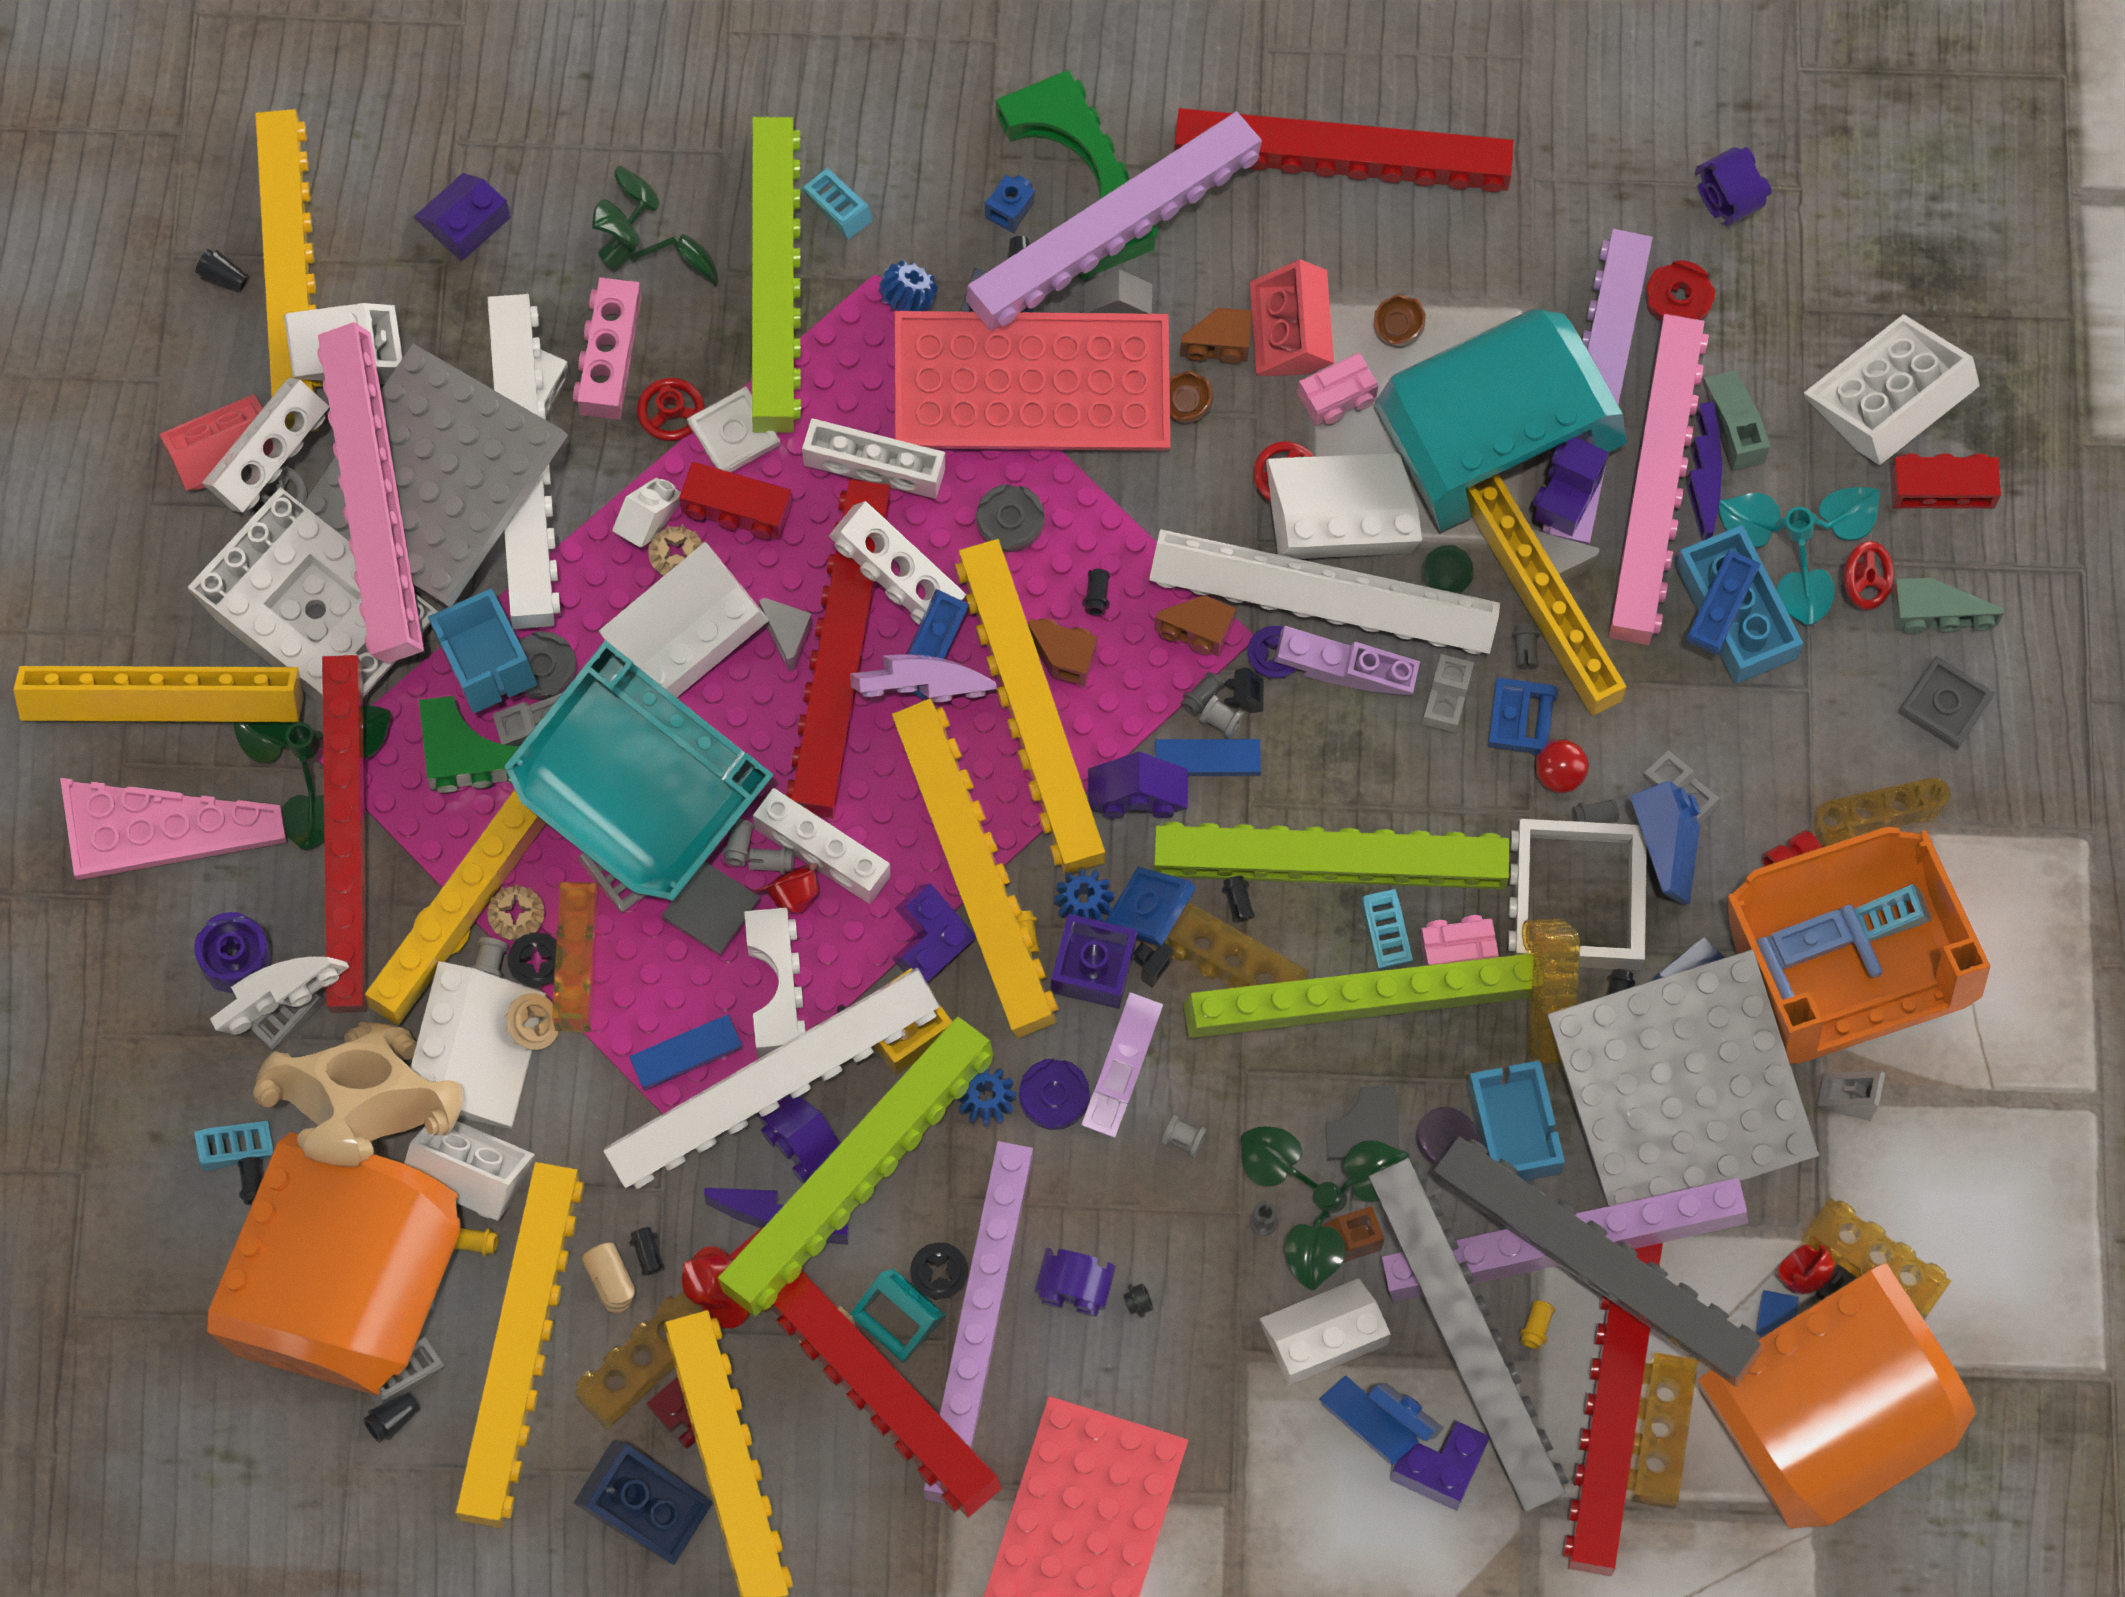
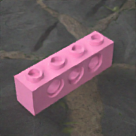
[573,277,642,420]

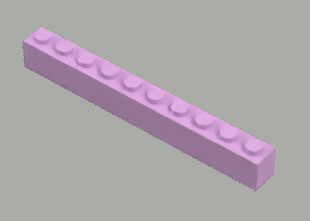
[966,111,1262,331]
[1542,229,1653,545]
[924,1141,1033,1504]
[1382,1178,1748,1302]

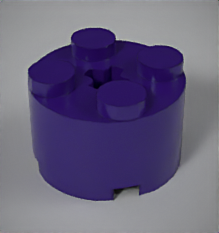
[1695,147,1772,226]
[194,912,271,993]
[1035,1248,1116,1317]

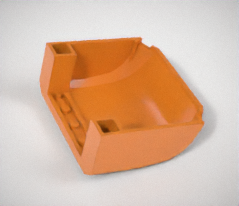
[1727,827,1991,1064]
[207,1132,460,1396]
[1698,1263,1977,1530]

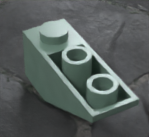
[1703,370,1770,471]
[1891,578,2004,634]

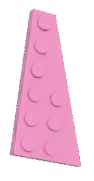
[60,778,287,880]

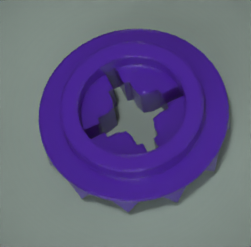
[1248,626,1297,680]

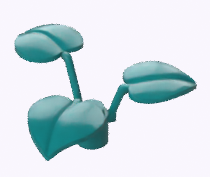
[1719,487,1880,625]

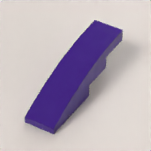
[1686,401,1722,541]
[704,1188,849,1245]

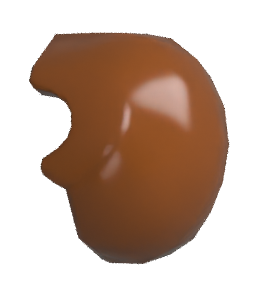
[1374,294,1426,346]
[1169,371,1213,423]

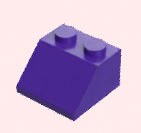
[414,173,510,262]

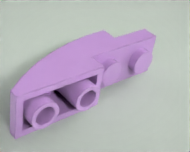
[1274,626,1420,695]
[850,654,997,702]
[1081,992,1163,1138]

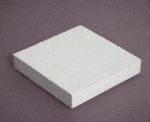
[687,387,781,472]

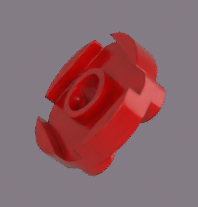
[1646,260,1715,322]

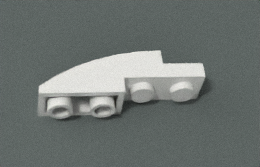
[210,956,349,1035]

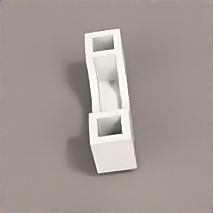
[744,908,805,1058]

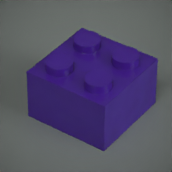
[1051,914,1137,1009]

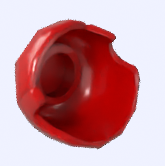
[1536,739,1589,793]
[1777,1244,1835,1295]

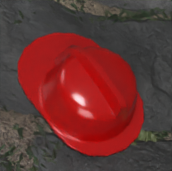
[751,863,819,914]
[681,1246,749,1328]

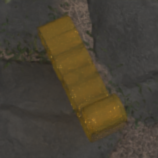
[1812,778,1950,848]
[1522,918,1580,1064]

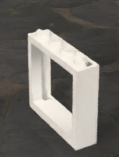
[1507,819,1647,971]

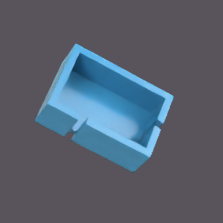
[428,588,538,714]
[1467,1060,1565,1181]

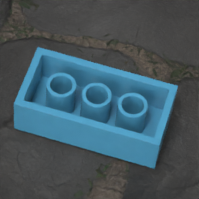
[1675,525,1804,684]

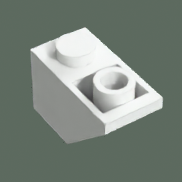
[612,478,681,548]

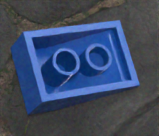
[1630,780,1700,906]

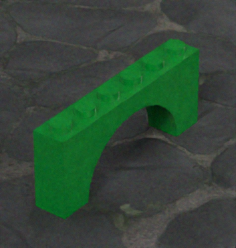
[996,70,1158,280]
[419,696,519,793]

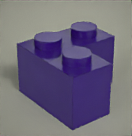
[1533,437,1609,537]
[1088,751,1188,819]
[892,883,976,983]
[757,1094,840,1184]
[1390,1421,1490,1511]

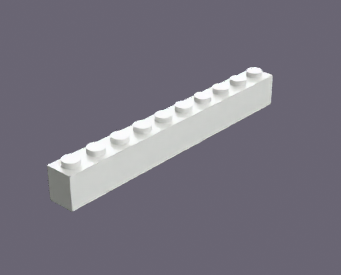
[488,294,560,629]
[1149,529,1500,654]
[604,967,939,1189]

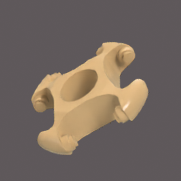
[253,1022,463,1167]

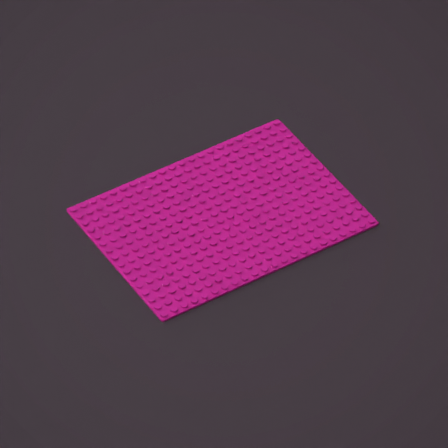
[317,275,1253,1114]

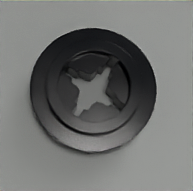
[508,932,565,989]
[910,1242,968,1301]

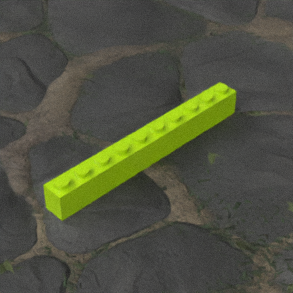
[752,117,801,433]
[1154,822,1509,890]
[1183,953,1544,1038]
[718,1016,994,1317]

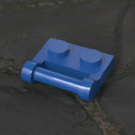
[1488,677,1558,756]

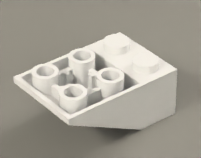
[284,303,403,384]

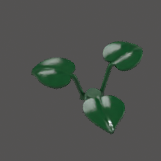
[592,166,718,287]
[233,706,391,850]
[1240,1126,1410,1291]

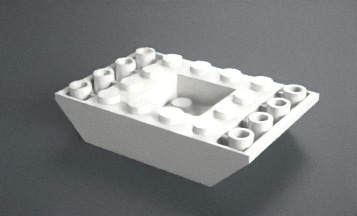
[187,487,438,706]

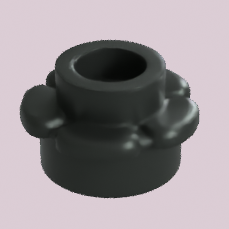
[1124,1283,1153,1318]

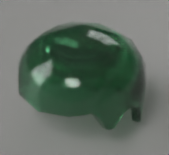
[1422,545,1474,594]

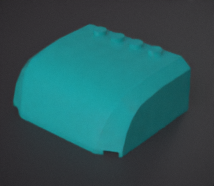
[1374,309,1627,532]
[504,640,774,900]

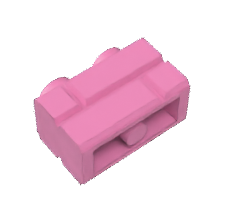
[1297,353,1378,426]
[1419,915,1499,966]

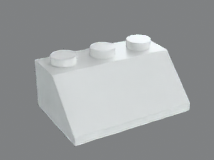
[404,1121,535,1221]
[1259,1278,1391,1386]

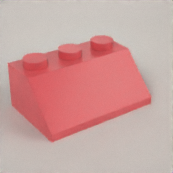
[1250,259,1334,376]
[159,394,273,491]

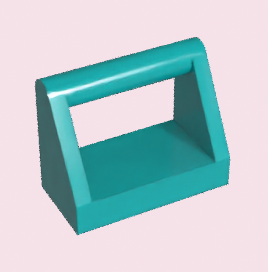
[849,1268,947,1363]

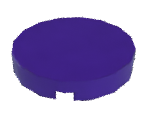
[1019,1059,1090,1130]

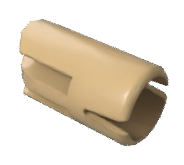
[582,1242,635,1314]

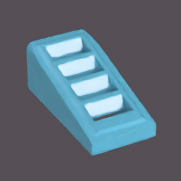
[802,168,873,239]
[1855,884,1931,942]
[1360,889,1413,970]
[194,1121,274,1172]

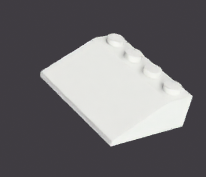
[1804,314,1980,465]
[1266,453,1422,559]
[599,542,769,698]
[410,961,546,1129]

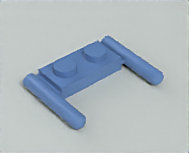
[1756,904,1883,1000]

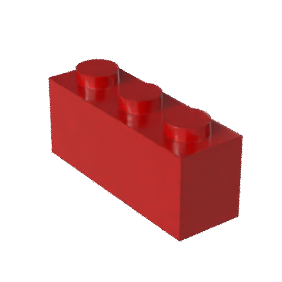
[1890,453,2001,509]
[679,461,792,540]

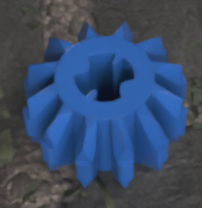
[878,260,938,311]
[1054,867,1114,922]
[956,1067,1017,1128]

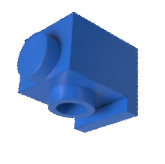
[985,175,1035,233]

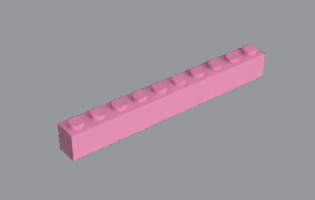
[1608,314,1709,645]
[317,322,424,664]

